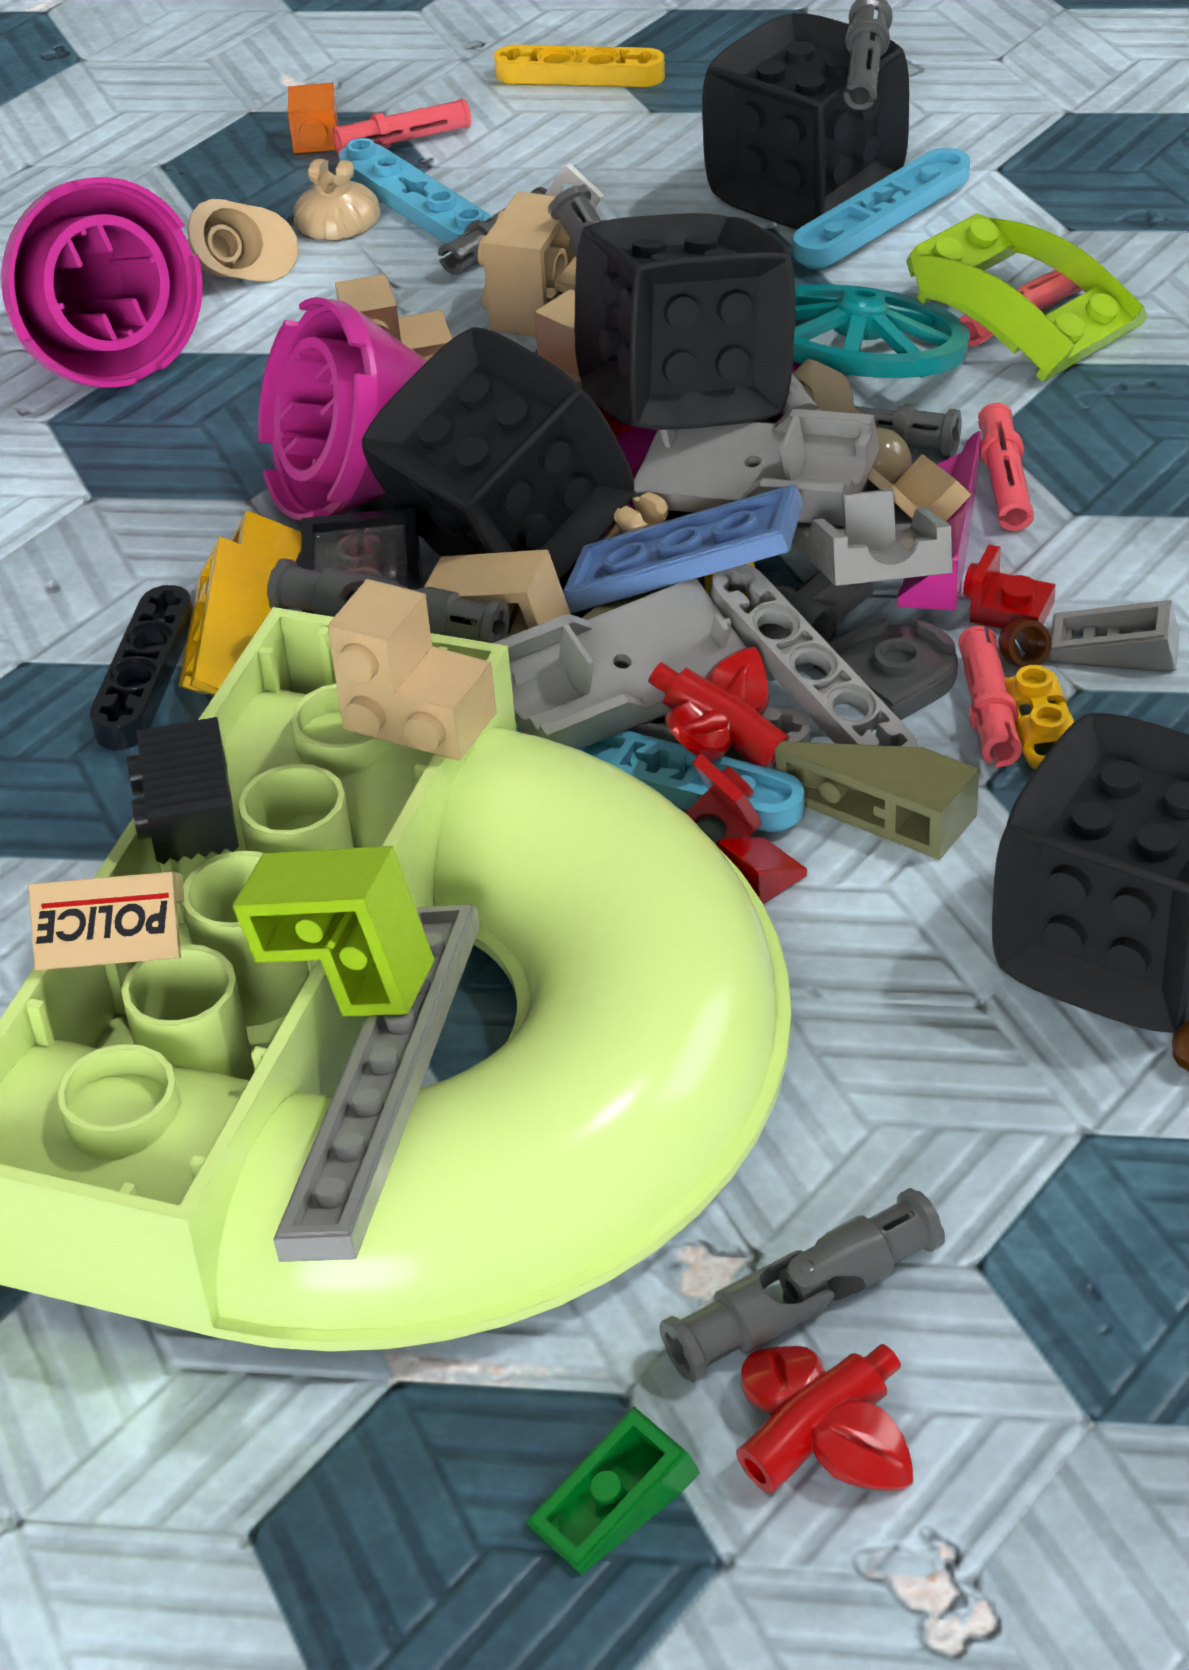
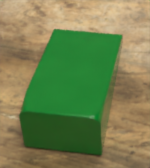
[525,1406,700,1575]

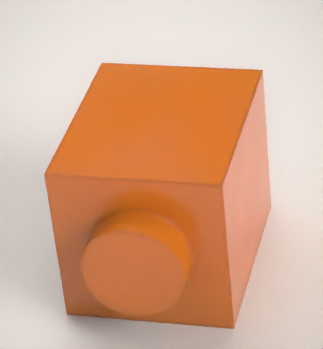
[287,82,339,154]

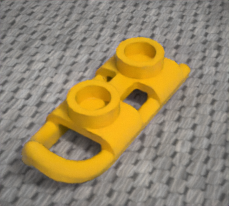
[1005,665,1074,770]

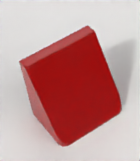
[716,837,807,904]

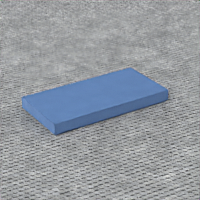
[563,484,803,613]

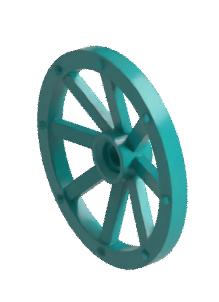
[793,284,970,378]

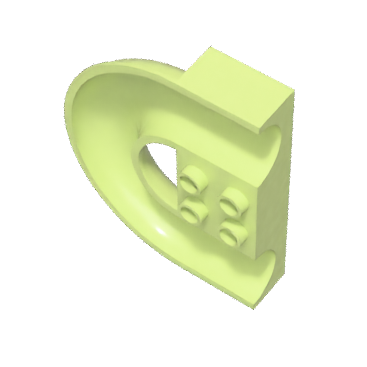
[0,607,792,1351]

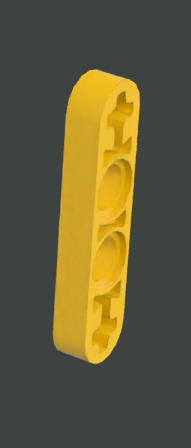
[494,45,665,87]

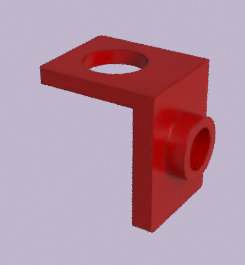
[685,754,762,838]

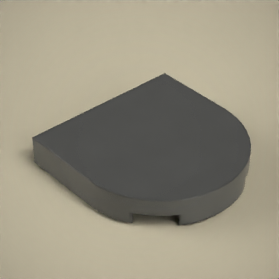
[814,619,958,721]

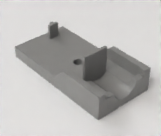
[631,409,880,527]
[792,481,953,586]
[494,578,747,750]

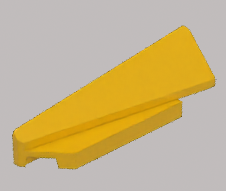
[179,510,301,695]

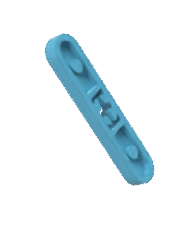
[339,138,492,243]
[793,148,970,270]
[516,726,805,832]

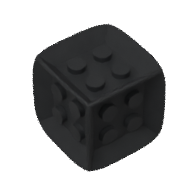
[702,13,910,229]
[574,213,796,430]
[362,327,634,581]
[992,713,1189,1033]

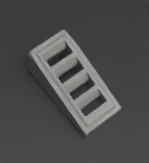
[1049,600,1179,671]

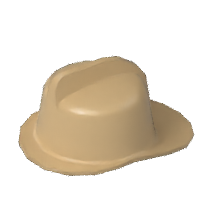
[187,199,299,282]

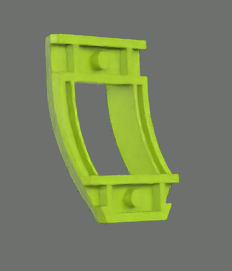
[906,213,1148,382]

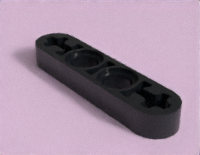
[90,585,193,750]

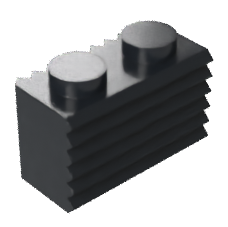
[127,717,239,864]

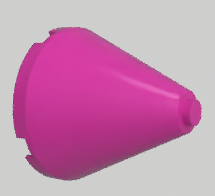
[1,177,203,387]
[258,297,427,520]

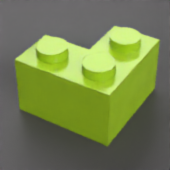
[232,846,435,1017]

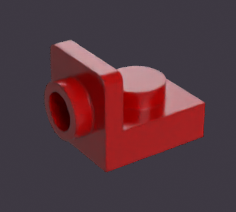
[963,545,1056,629]

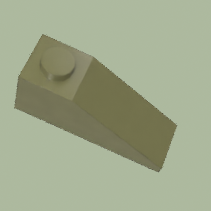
[775,741,979,860]

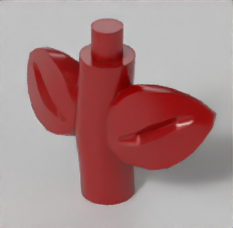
[648,646,790,768]
[736,1344,913,1494]

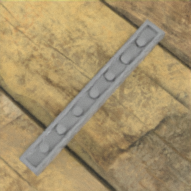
[273,904,480,1262]

